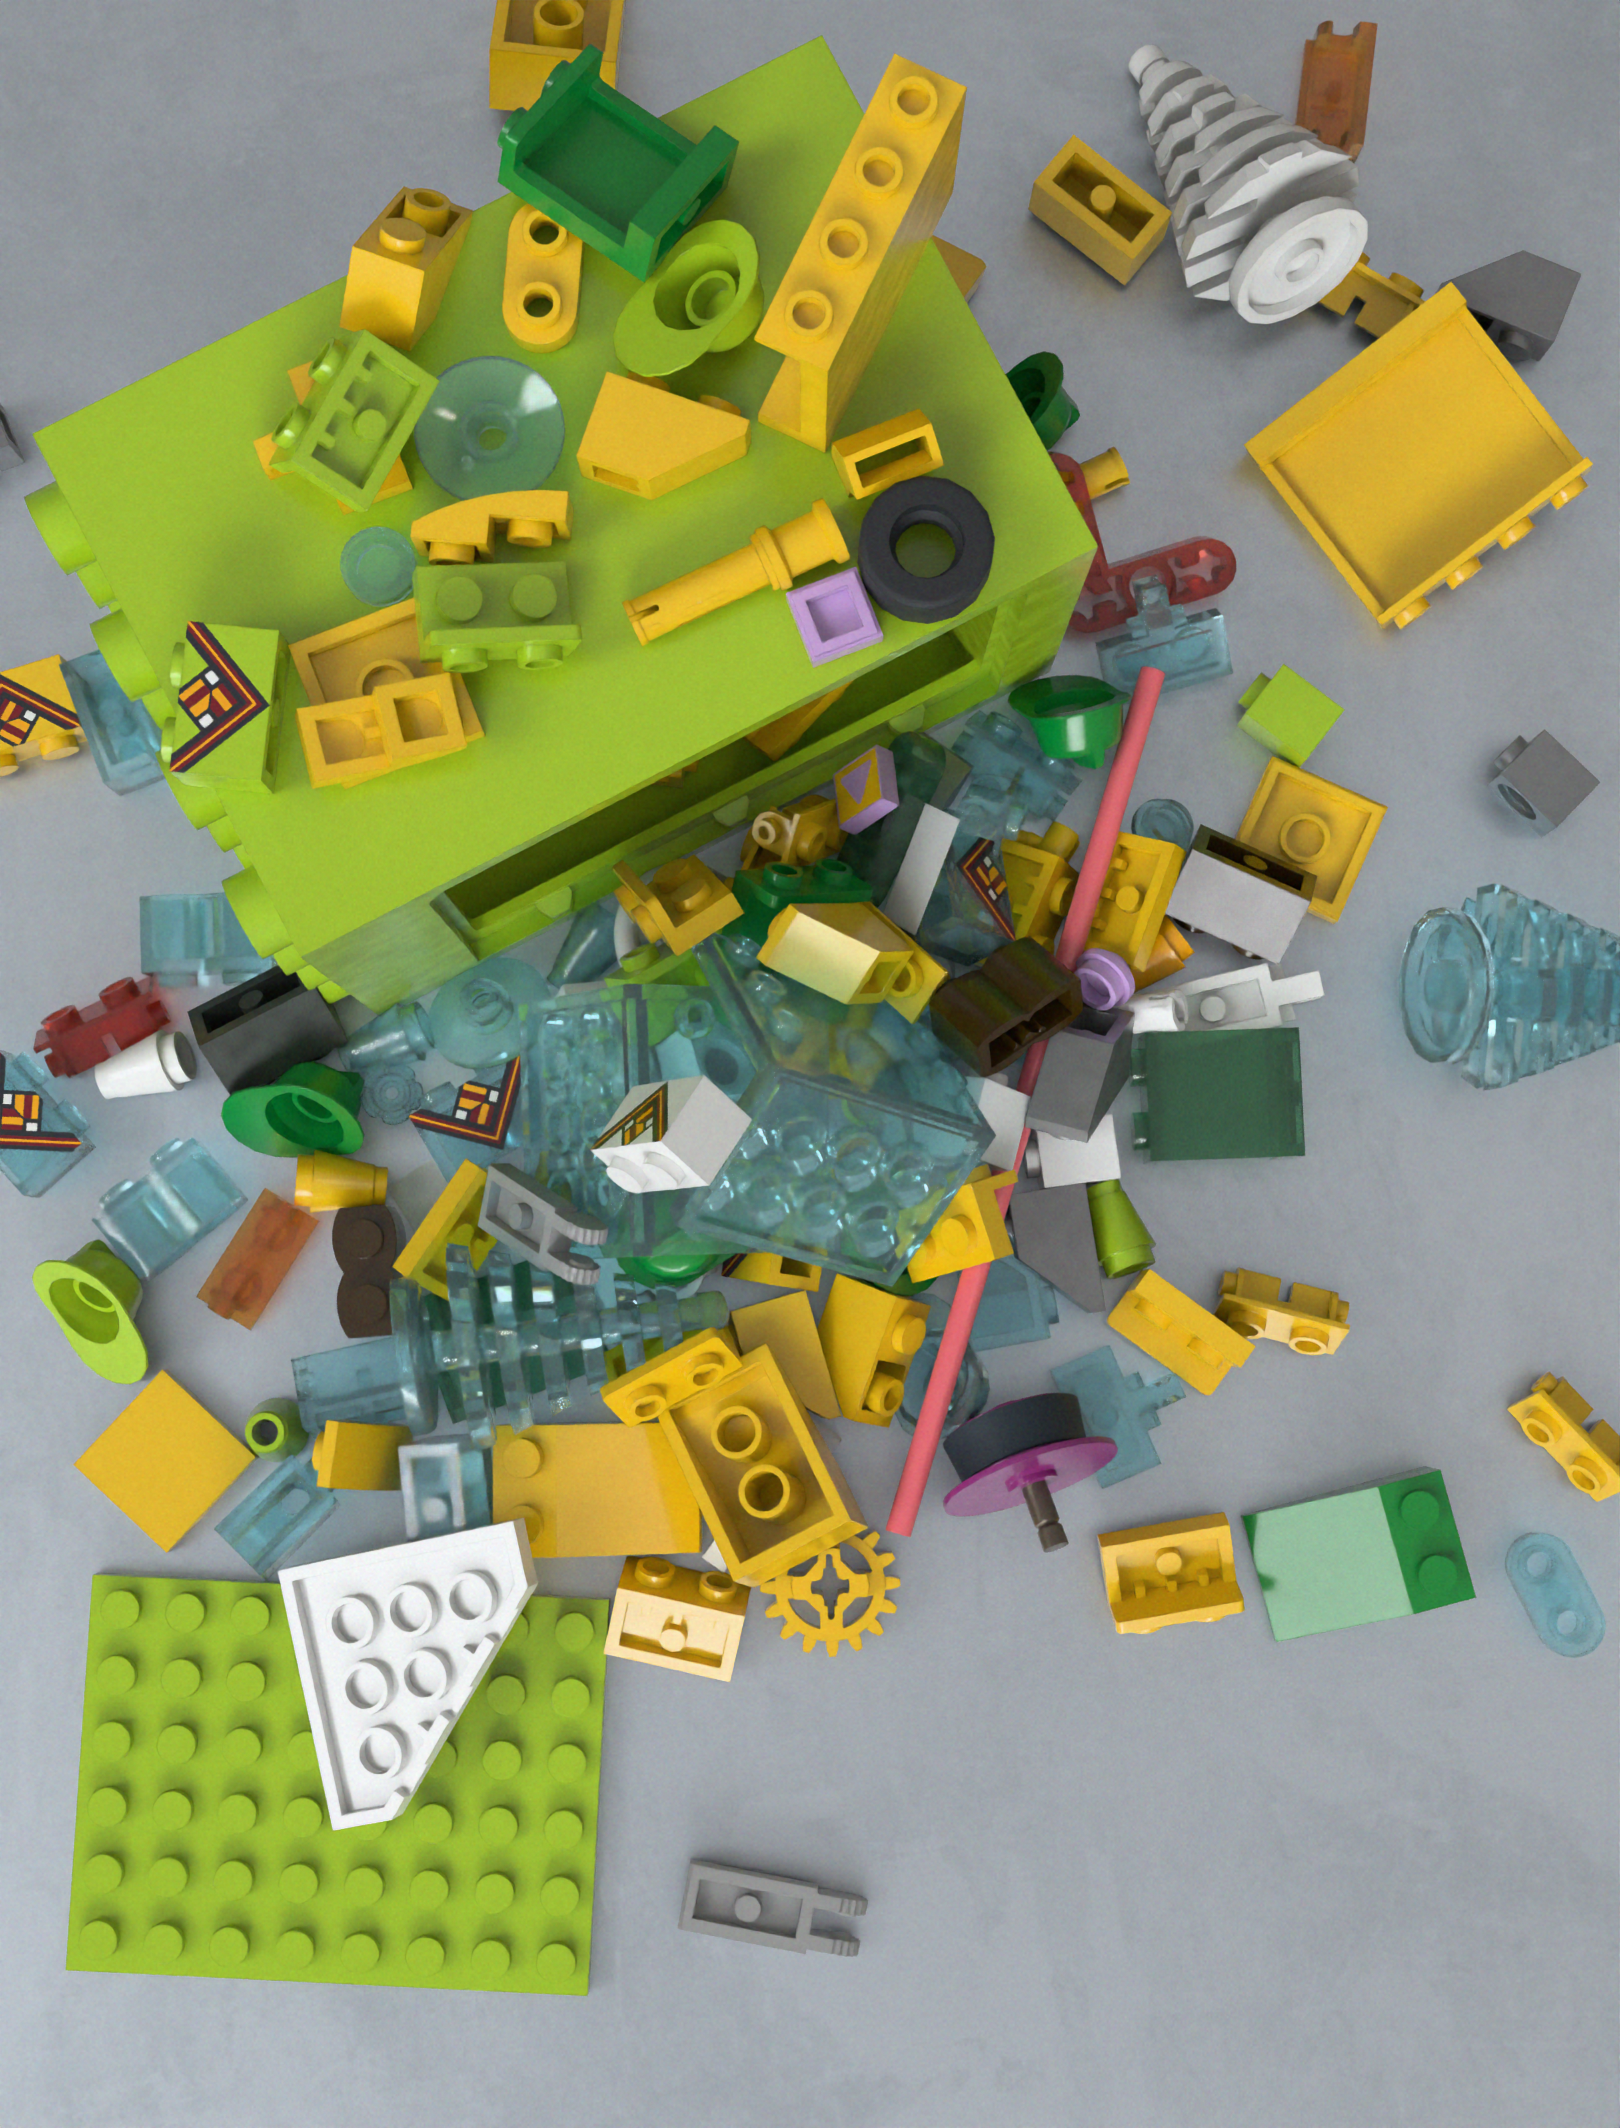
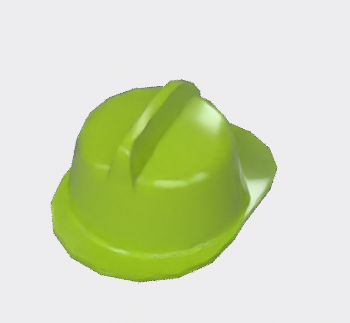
[613,219,765,377]
[32,1240,148,1385]

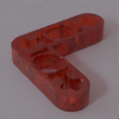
[1048,451,1237,633]

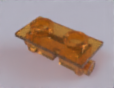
[196,1188,320,1330]

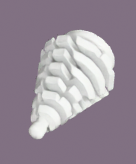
[1129,44,1368,324]

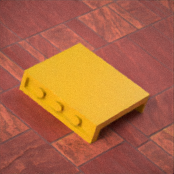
[755,53,967,453]
[1244,281,1593,630]

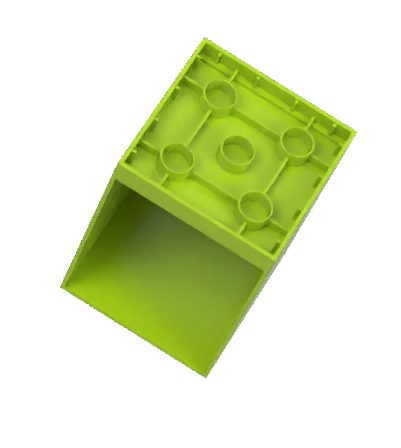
[24,35,1098,1017]

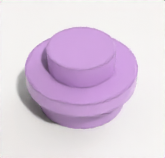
[1074,948,1135,1011]

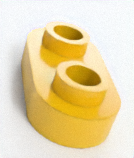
[502,203,585,353]

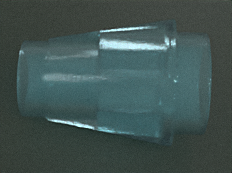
[546,902,618,990]
[337,1001,437,1074]

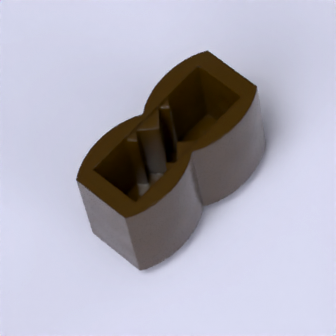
[929,936,1083,1077]
[332,1205,411,1339]

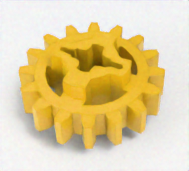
[760,1529,900,1657]

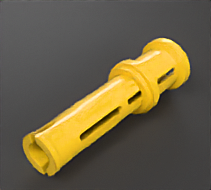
[621,498,851,646]

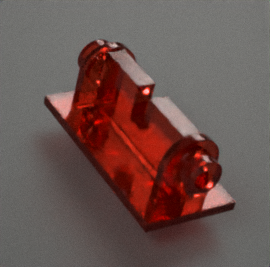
[33,976,172,1078]

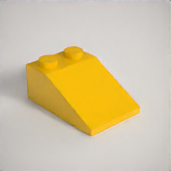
[489,0,626,111]
[657,1343,869,1588]
[492,1422,702,1558]

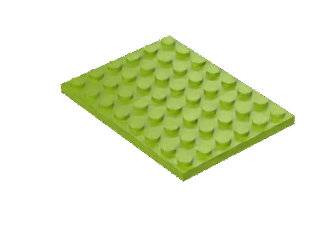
[66,1573,611,1996]

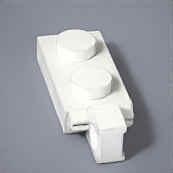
[1143,963,1325,1057]

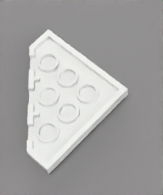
[278,1518,538,1830]

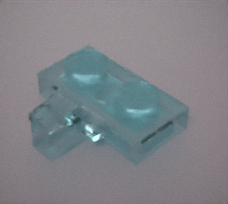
[1095,574,1233,705]
[1049,1345,1186,1489]

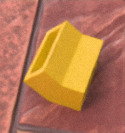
[831,408,944,500]

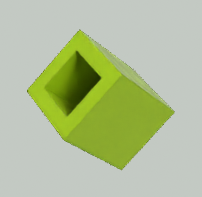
[1236,664,1345,767]

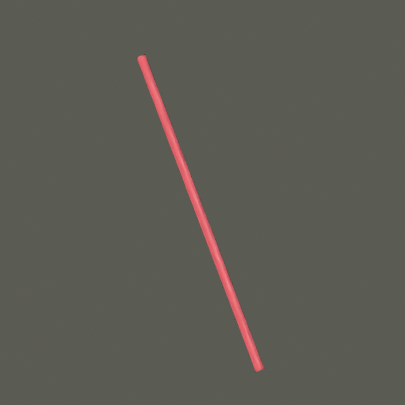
[885,666,1165,1537]

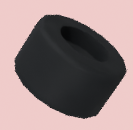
[857,476,995,624]

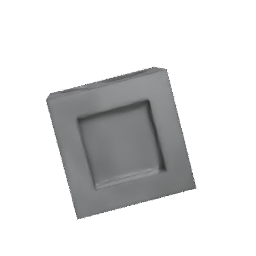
[1487,729,1600,837]

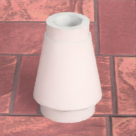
[95,1030,197,1100]

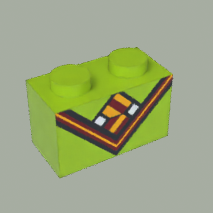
[161,621,291,794]

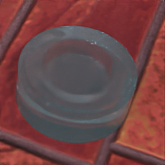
[340,527,418,607]

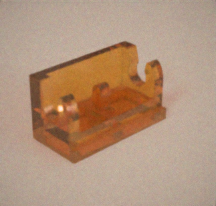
[1295,20,1378,164]

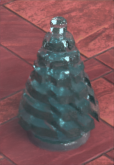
[1399,883,1620,1091]
[390,1243,729,1453]

